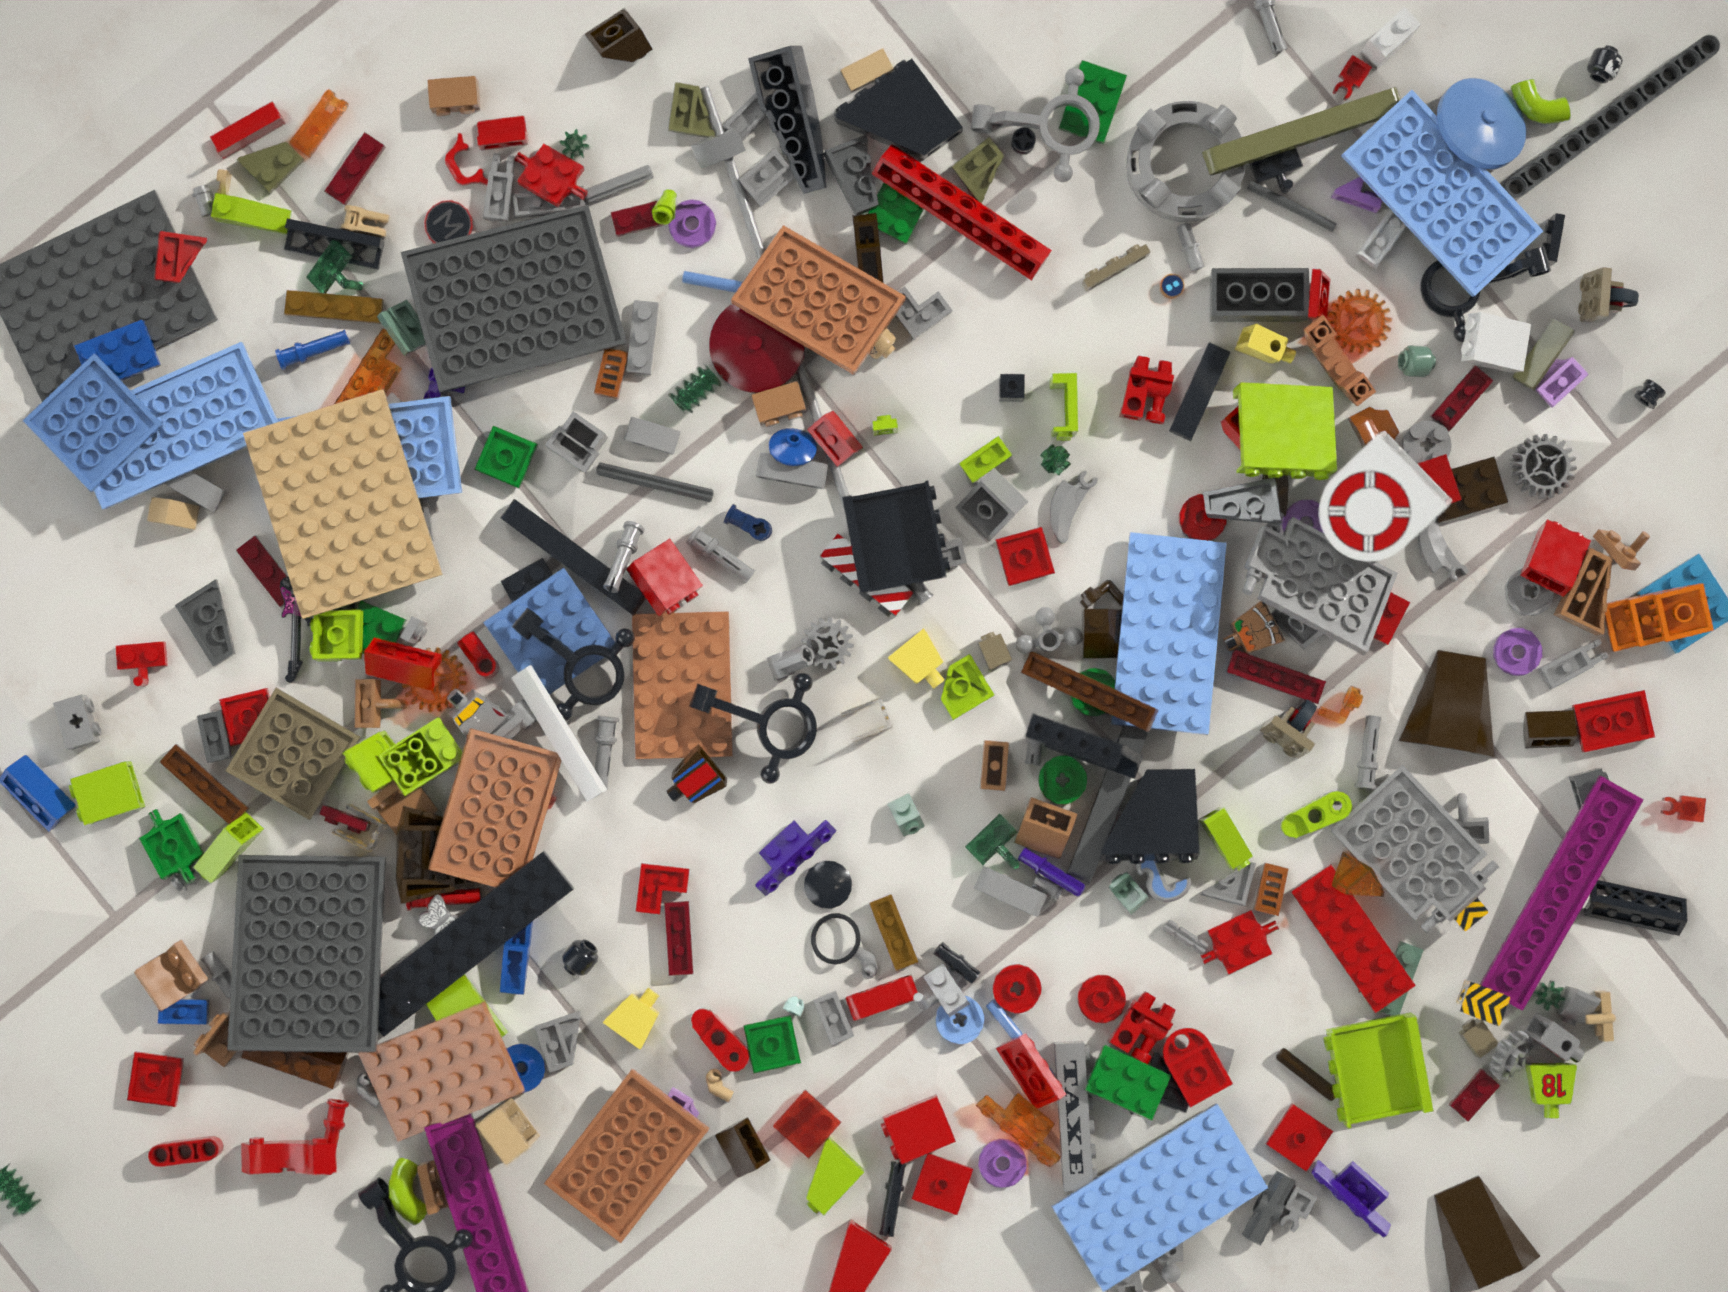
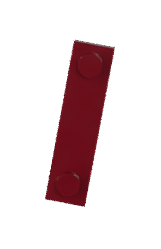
[1226,649,1326,704]

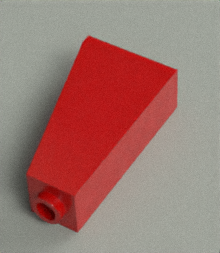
[828,1220,892,1292]

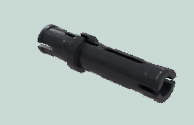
[879,1161,906,1237]

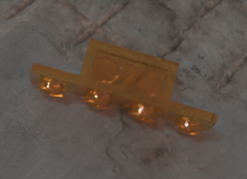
[334,328,402,404]
[976,1093,1061,1167]

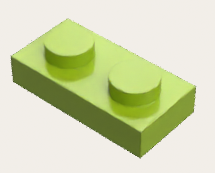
[872,415,898,436]
[959,436,1012,484]

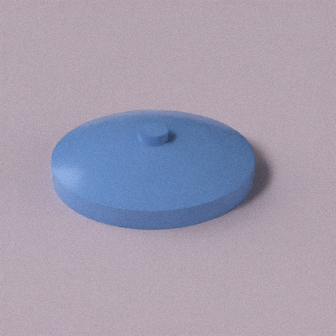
[1437,78,1526,169]

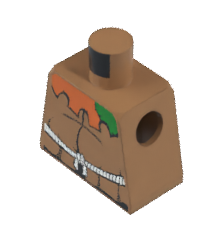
[1222,601,1285,653]

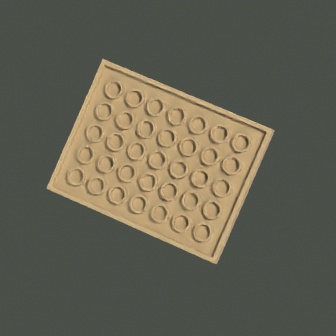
[243,389,443,619]

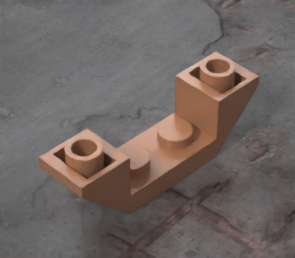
[1303,315,1376,406]

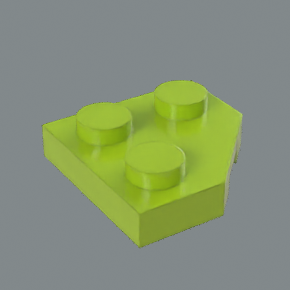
[941,654,994,720]

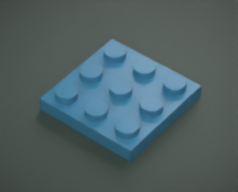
[1636,554,1728,654]

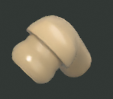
[706,1069,734,1103]

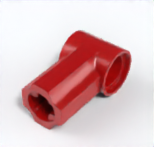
[457,631,499,678]

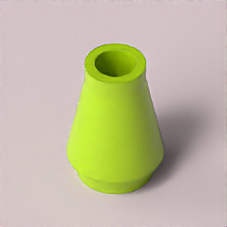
[652,189,677,225]

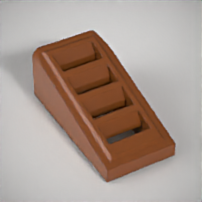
[594,349,628,400]
[1253,863,1288,916]

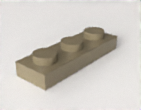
[1082,244,1151,292]

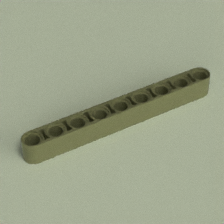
[1202,87,1401,176]

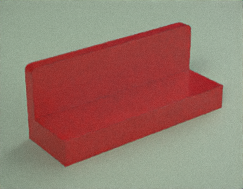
[210,101,286,159]
[364,638,442,691]

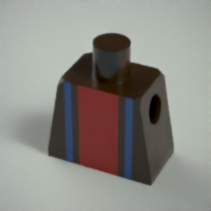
[666,744,727,803]

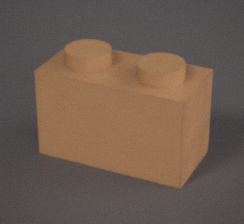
[427,76,481,116]
[751,381,806,427]
[980,740,1009,791]

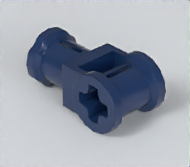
[723,504,772,541]

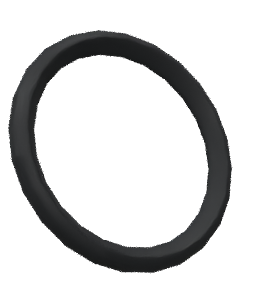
[811,913,861,965]

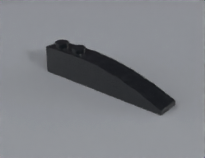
[748,46,827,194]

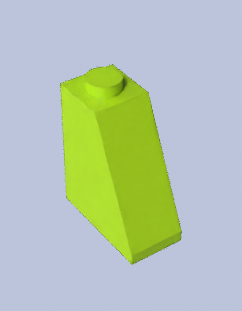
[1199,807,1253,871]
[193,813,264,884]
[806,1136,864,1215]

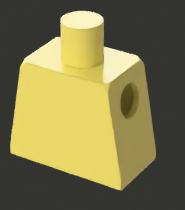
[1234,324,1296,364]
[888,628,944,689]
[603,988,659,1050]

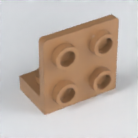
[367,781,438,836]
[134,939,209,1011]
[193,1011,237,1067]
[417,1160,449,1215]

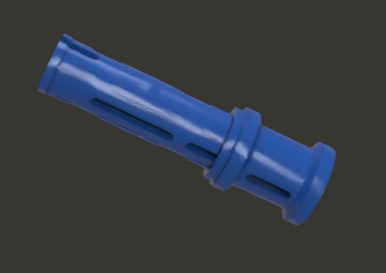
[275,329,350,370]

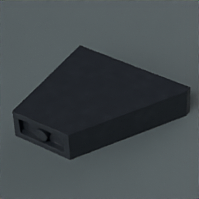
[834,58,963,160]
[1100,769,1200,864]

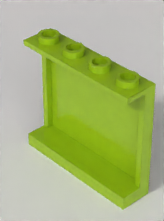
[1233,382,1337,480]
[1324,1012,1434,1129]

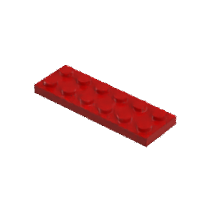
[1291,865,1416,1013]

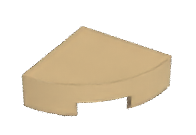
[217,169,232,195]

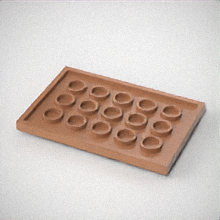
[731,225,906,375]
[632,611,733,759]
[428,728,562,887]
[358,1001,525,1142]
[544,1068,710,1243]

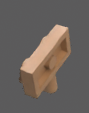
[1593,529,1650,571]
[355,679,408,728]

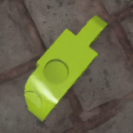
[1280,791,1352,838]

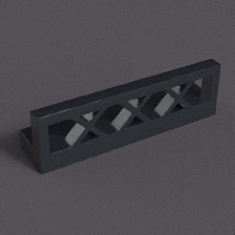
[284,218,385,270]
[1584,880,1688,936]

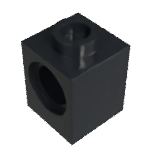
[999,374,1025,402]

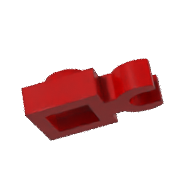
[1333,55,1372,101]

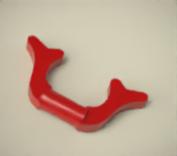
[445,133,488,186]

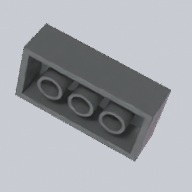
[1210,268,1309,322]

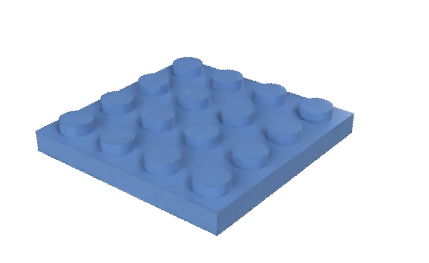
[23,354,163,492]
[483,567,615,695]

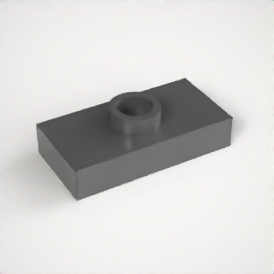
[197,710,233,763]

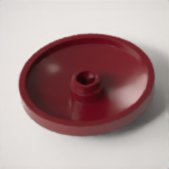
[709,304,806,393]

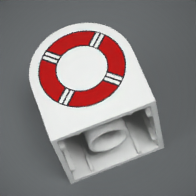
[1319,431,1452,561]

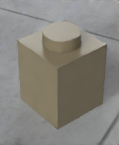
[978,631,1012,670]
[1458,1018,1499,1058]

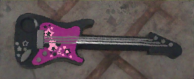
[280,576,312,683]

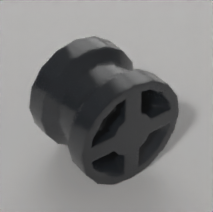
[1011,127,1036,155]
[1634,379,1666,409]

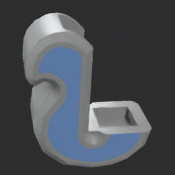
[1135,860,1191,903]

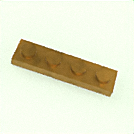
[284,290,384,324]

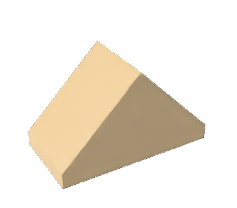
[147,497,200,530]

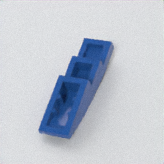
[500,922,533,995]

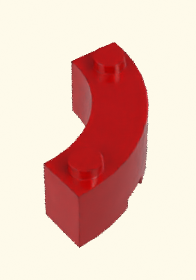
[241,1137,337,1175]

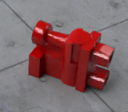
[1119,356,1174,424]
[1107,991,1176,1065]

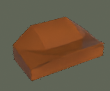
[1348,407,1400,448]

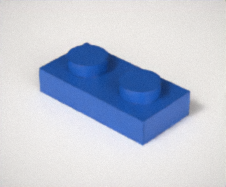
[158,999,209,1025]

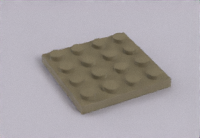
[225,687,361,820]

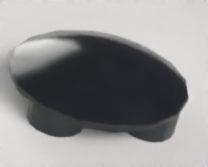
[804,861,852,909]

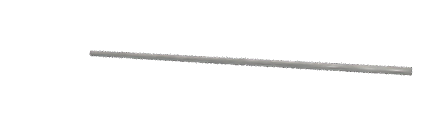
[700,86,849,507]

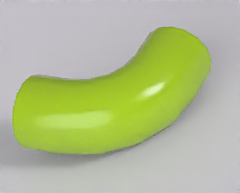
[1511,79,1571,124]
[389,1158,427,1225]

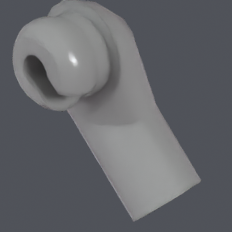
[853,947,878,979]
[357,1072,380,1108]

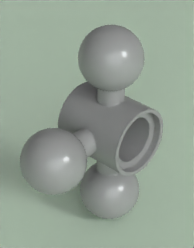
[1016,607,1083,654]

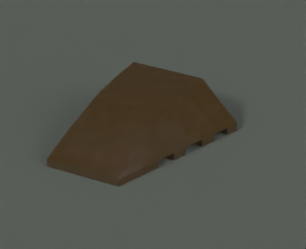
[1398,650,1494,757]
[396,806,481,904]
[1434,1176,1540,1292]

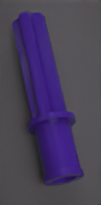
[1018,848,1085,897]

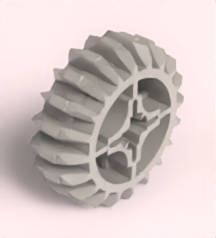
[1510,434,1577,499]

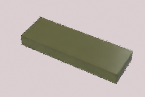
[1513,318,1575,391]

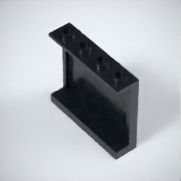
[842,480,951,594]
[1024,713,1143,779]

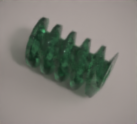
[668,363,722,414]
[0,1163,42,1217]

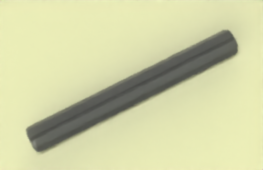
[596,462,714,502]

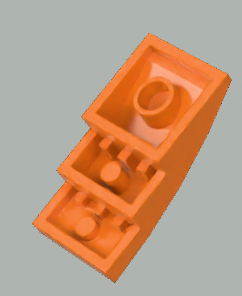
[1605,583,1714,652]

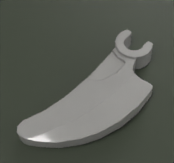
[1050,471,1098,543]
[1418,518,1469,582]

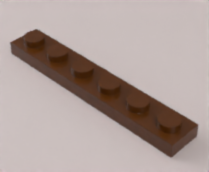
[1021,651,1159,732]

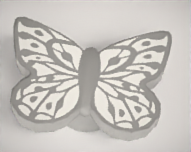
[418,895,459,935]

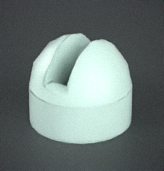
[783,996,804,1017]

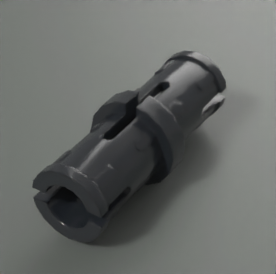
[933,942,981,984]

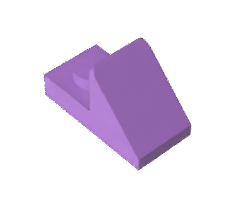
[1331,177,1383,213]

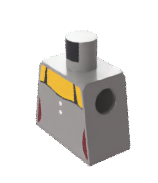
[447,688,507,739]

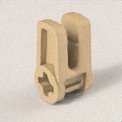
[340,205,390,238]

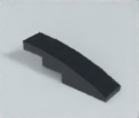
[1169,342,1231,441]

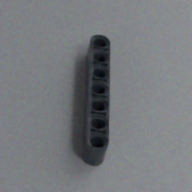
[500,499,646,616]

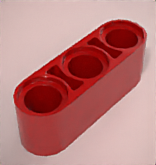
[845,975,918,1021]
[148,1136,224,1167]

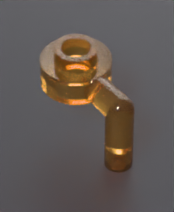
[1317,685,1363,724]

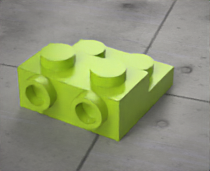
[310,610,363,662]

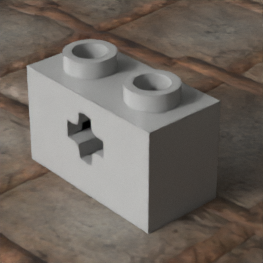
[53,695,101,750]

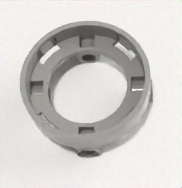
[1126,101,1246,222]

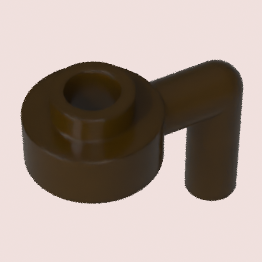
[1080,580,1124,609]

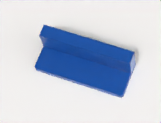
[0,755,76,832]

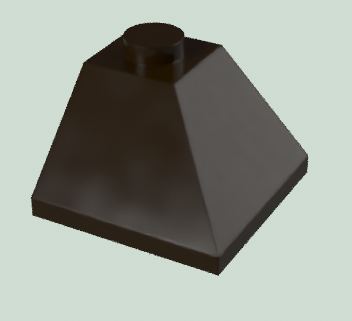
[585,8,653,62]
[1082,609,1122,659]

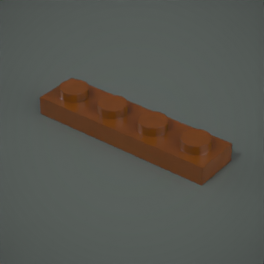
[160,744,249,824]

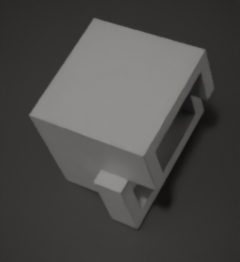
[545,411,608,474]

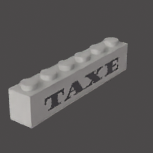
[1054,1040,1097,1191]

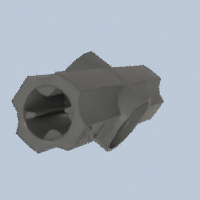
[1241,1170,1296,1246]

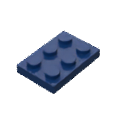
[74,320,161,381]

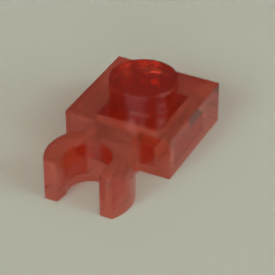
[1661,795,1706,823]

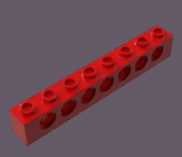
[872,144,1052,281]

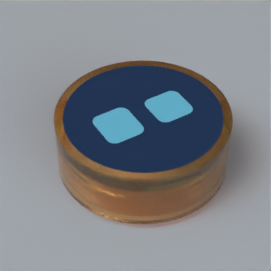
[1159,274,1184,299]

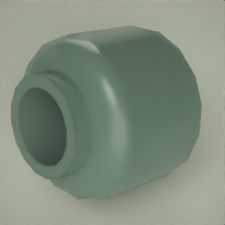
[1398,345,1436,377]

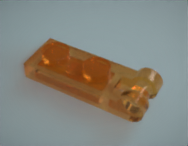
[289,89,349,158]

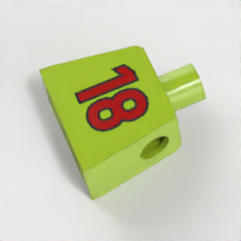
[1525,1063,1577,1119]

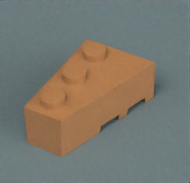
[1553,548,1613,636]

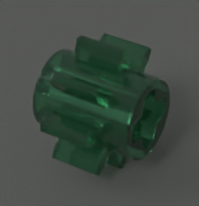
[559,129,590,160]
[1040,444,1071,475]
[1533,980,1565,1011]

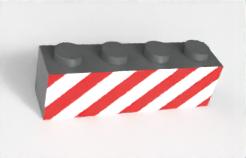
[820,533,914,617]

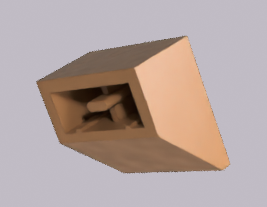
[1014,797,1077,859]

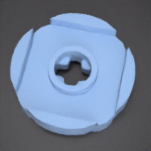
[936,996,984,1044]

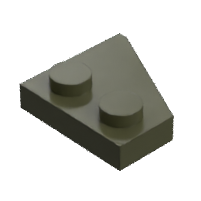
[668,82,715,138]
[951,137,1004,203]
[237,142,305,194]

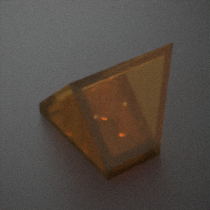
[1331,852,1385,897]

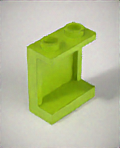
[1050,373,1078,441]
[69,761,146,825]

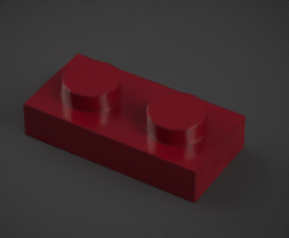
[611,201,663,237]
[319,805,372,834]
[1448,1068,1500,1122]

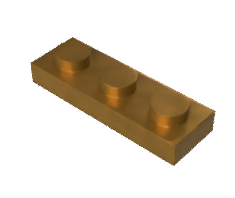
[869,894,918,971]

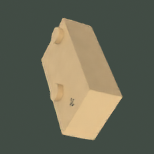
[476,1097,540,1165]

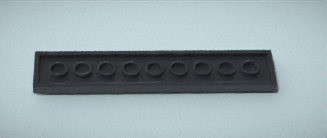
[378,850,574,1037]

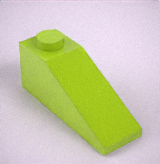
[211,193,292,234]

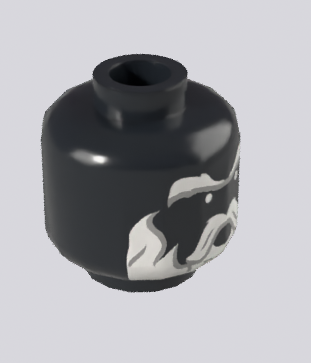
[1587,45,1623,83]

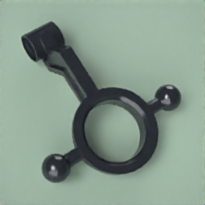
[1420,247,1551,342]
[512,607,635,721]
[689,673,817,784]
[358,1177,473,1292]

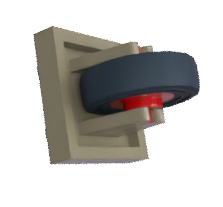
[1578,267,1639,323]
[1259,699,1317,759]

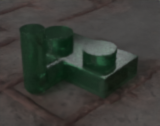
[306,240,364,293]
[965,813,1020,869]

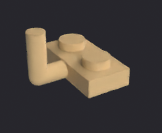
[1585,991,1616,1042]

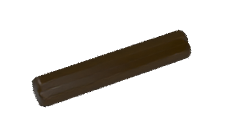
[1276,1048,1335,1101]

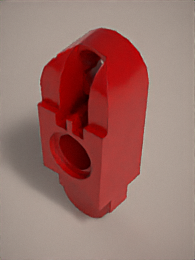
[691,1008,749,1072]

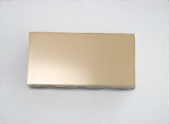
[840,48,894,93]

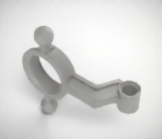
[971,68,1100,182]

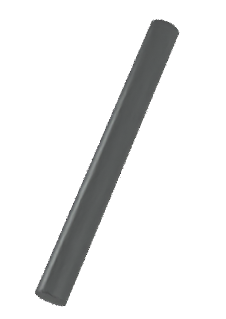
[1247,180,1337,232]

